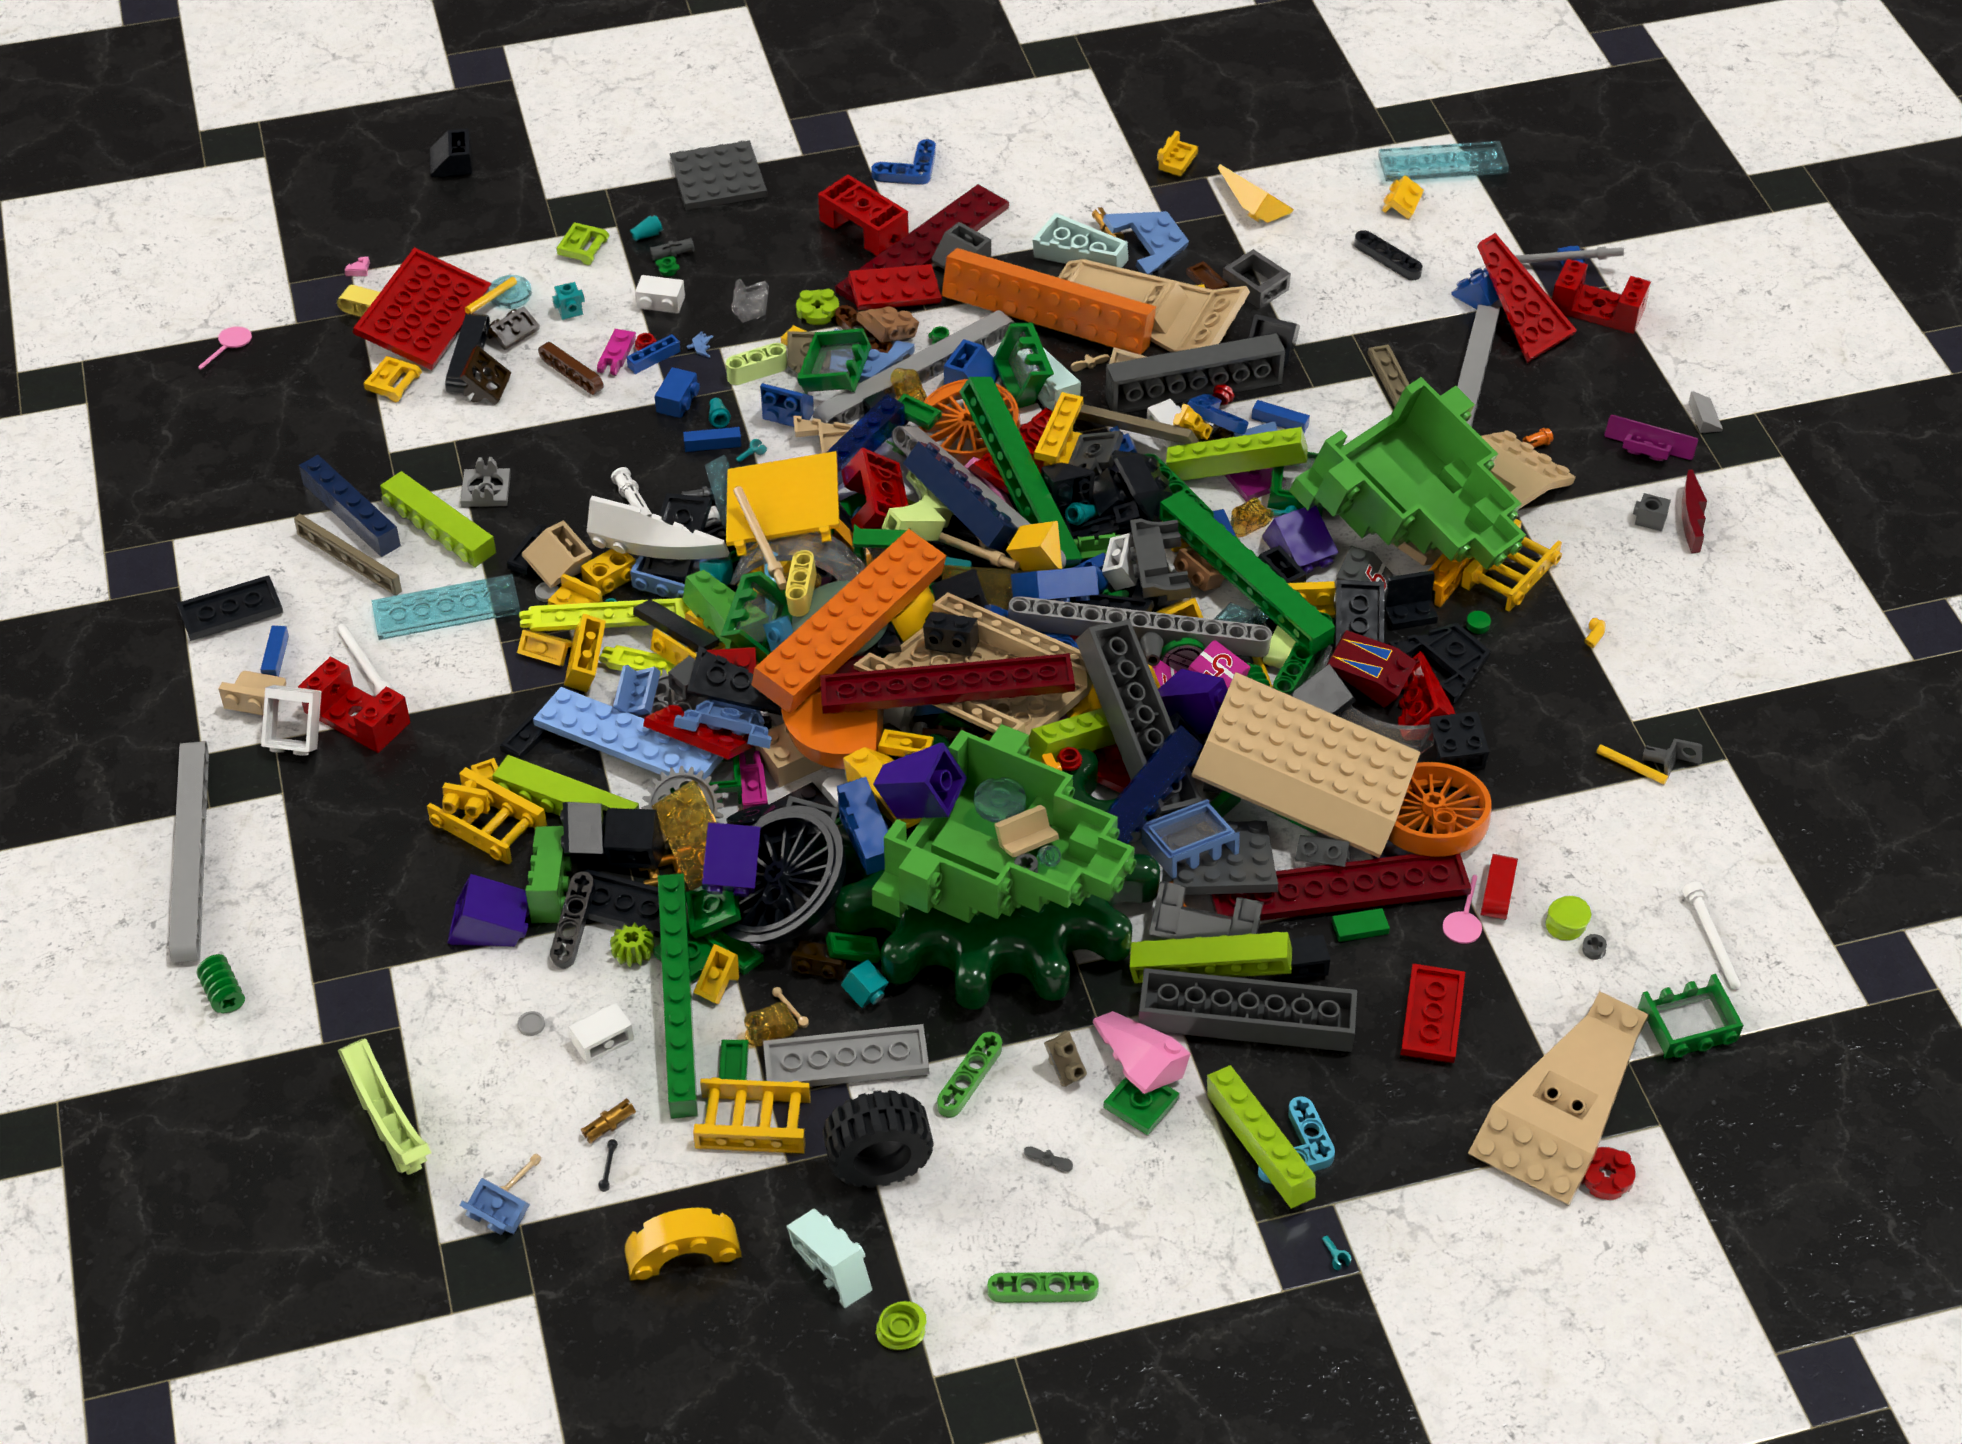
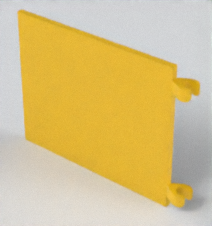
[726,451,840,557]

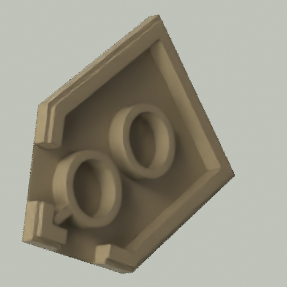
[787,331,831,374]

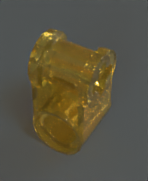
[890,368,927,402]
[1230,497,1274,537]
[744,1002,797,1047]

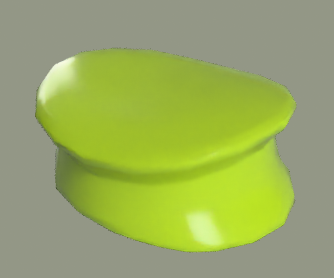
[1545,896,1592,941]
[876,1301,927,1350]

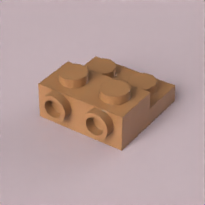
[856,306,919,343]
[1173,547,1226,591]

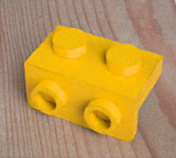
[1157,131,1198,176]
[1382,175,1424,219]

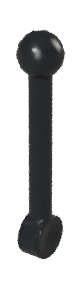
[598,1139,618,1192]

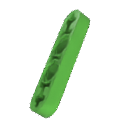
[937,1032,1002,1118]
[987,1272,1099,1303]

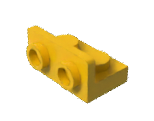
[548,574,603,605]
[1287,581,1336,618]

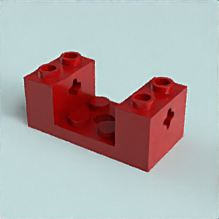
[818,175,909,256]
[1552,259,1651,334]
[841,447,909,549]
[298,656,411,753]

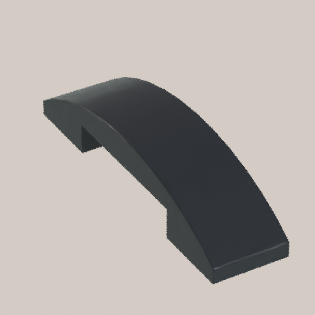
[1065,500,1140,540]

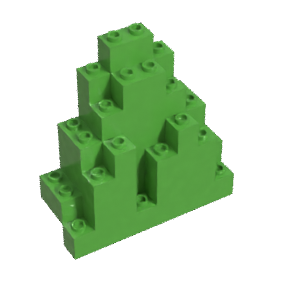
[1289,377,1526,570]
[872,724,1137,923]

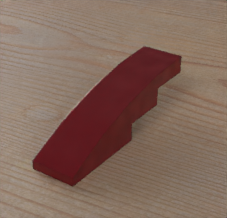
[1682,469,1707,553]

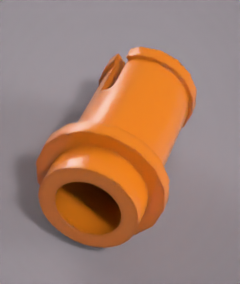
[1523,428,1553,448]

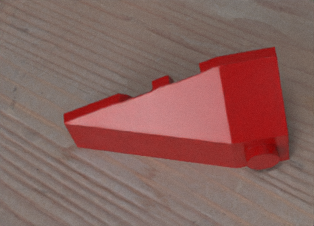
[1398,652,1455,740]

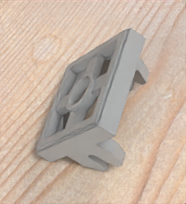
[460,457,511,507]

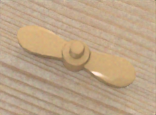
[1070,354,1110,372]

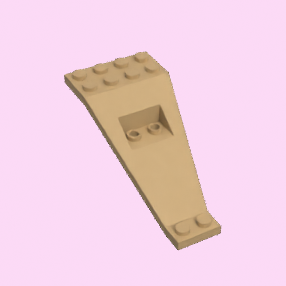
[1058,259,1250,352]
[1391,431,1576,566]
[1468,991,1649,1205]

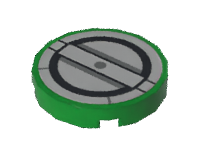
[1160,638,1205,672]

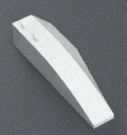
[587,496,729,560]

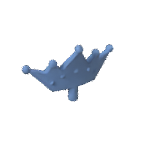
[687,332,713,358]

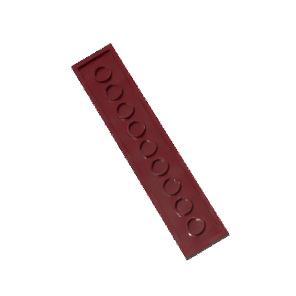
[835,184,1009,311]
[820,653,1075,714]
[1210,853,1472,921]

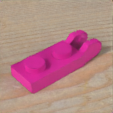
[597,329,636,375]
[739,751,768,810]

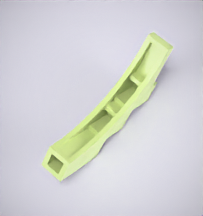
[882,470,954,541]
[338,1039,431,1175]

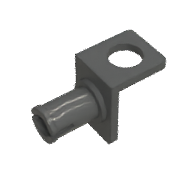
[1643,738,1702,778]

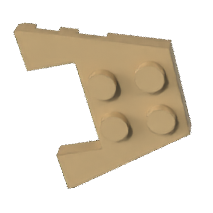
[793,416,866,479]

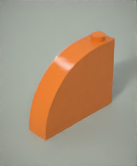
[781,694,884,769]

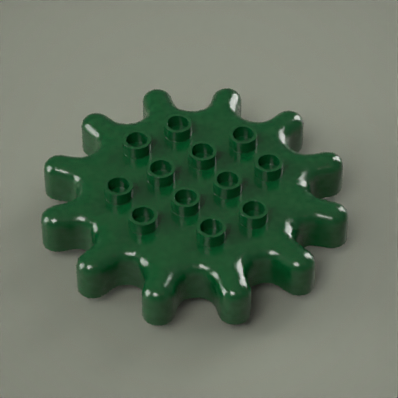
[834,734,1160,1009]

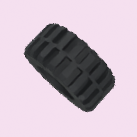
[823,1090,934,1188]

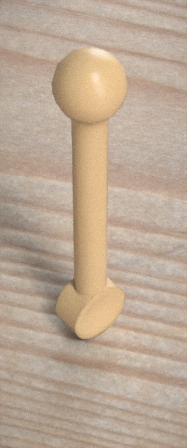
[772,987,809,1028]
[500,1154,541,1191]

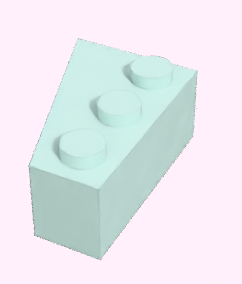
[787,1209,872,1308]

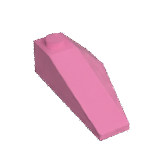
[1093,1011,1191,1094]

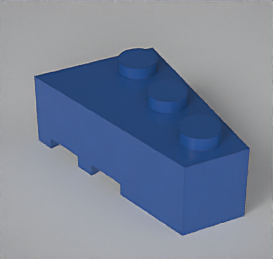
[1011,566,1099,602]
[837,777,889,875]

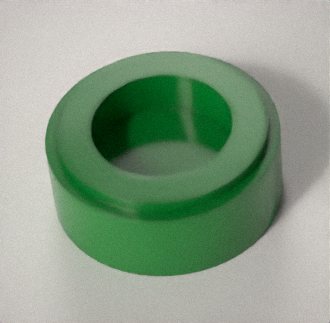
[1466,611,1491,634]

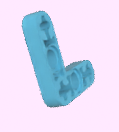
[1258,1096,1335,1184]

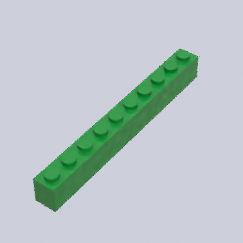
[959,377,1083,569]
[1160,490,1335,656]
[658,873,698,1119]

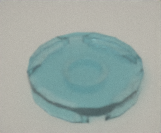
[488,275,532,309]
[974,777,1026,823]

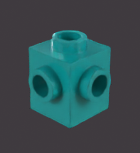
[552,282,585,320]

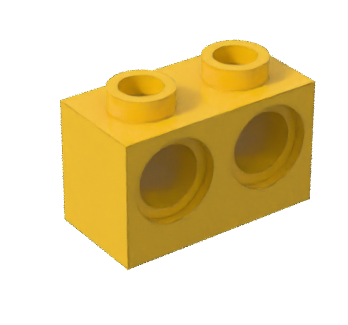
[581,549,636,596]

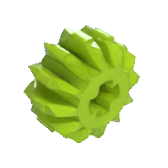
[610,923,655,967]

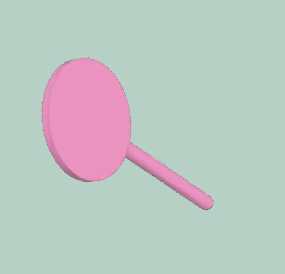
[198,327,252,370]
[1443,875,1482,944]

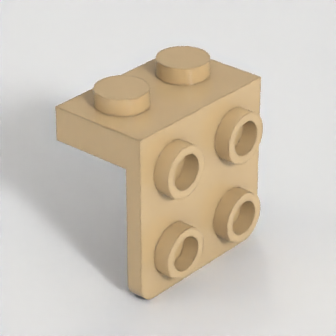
[218,671,287,716]

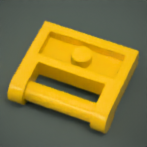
[364,356,422,402]

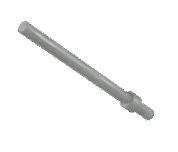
[1515,247,1624,264]

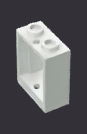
[261,685,321,755]

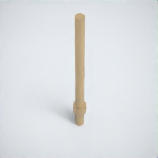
[733,486,787,590]
[938,532,1020,571]

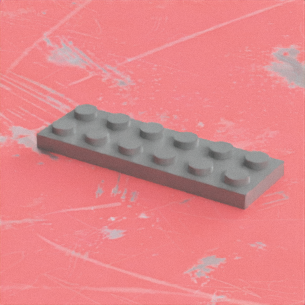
[763,1024,930,1087]

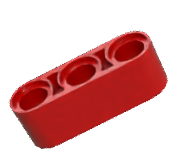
[1481,854,1518,920]

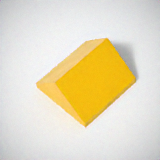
[1006,521,1062,572]

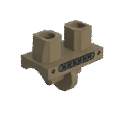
[1044,1030,1087,1087]

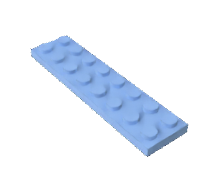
[533,687,723,788]

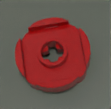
[1581,1147,1636,1200]

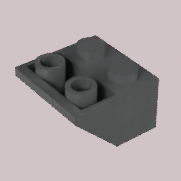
[931,222,991,270]

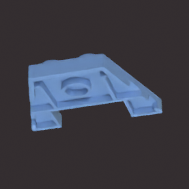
[1103,211,1189,275]
[830,329,915,383]
[673,699,772,749]

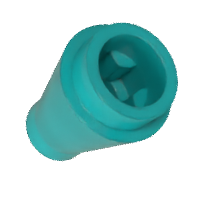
[630,215,663,241]
[709,398,731,428]
[1065,502,1098,525]

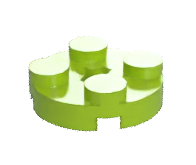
[796,289,839,325]

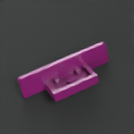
[1605,415,1698,461]

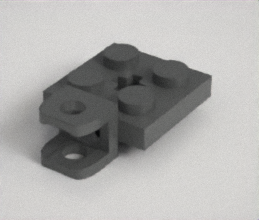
[1068,431,1123,479]

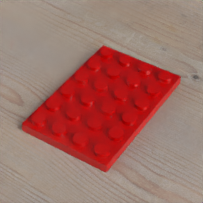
[353,247,492,370]

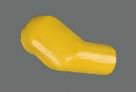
[1584,618,1606,648]

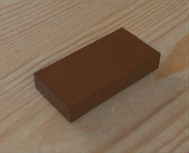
[1186,261,1229,290]

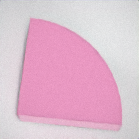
[345,257,370,276]

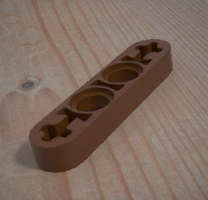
[835,305,892,353]
[538,342,604,395]

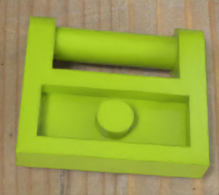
[556,222,609,265]

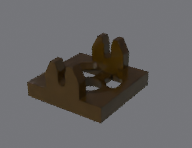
[460,345,512,405]

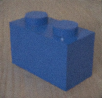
[654,367,700,418]

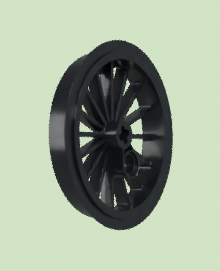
[720,805,846,945]

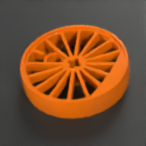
[918,379,1021,466]
[1388,762,1492,857]

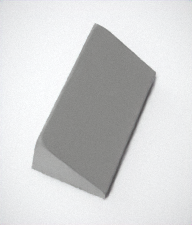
[1688,391,1723,433]

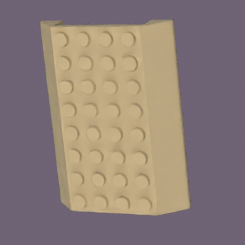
[854,592,1093,735]
[1191,672,1420,858]

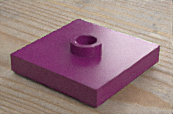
[1224,468,1286,502]

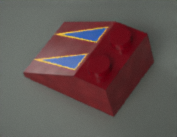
[1325,630,1417,708]

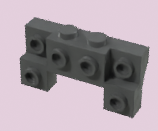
[1130,519,1191,601]
[1149,881,1264,939]

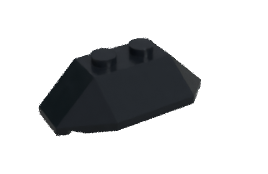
[1112,450,1173,522]

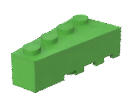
[683,570,768,649]
[525,826,571,923]

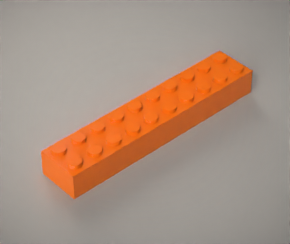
[941,248,1156,355]
[752,529,947,713]

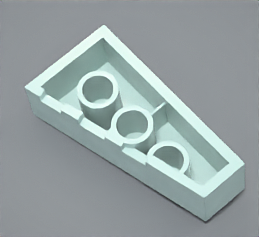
[1032,213,1128,268]
[1017,348,1081,411]

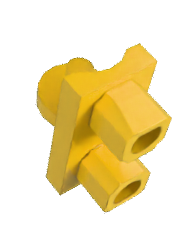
[1173,404,1213,442]
[442,780,490,819]

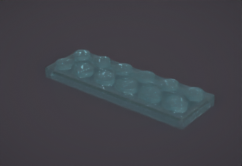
[1378,141,1509,182]
[371,574,521,640]

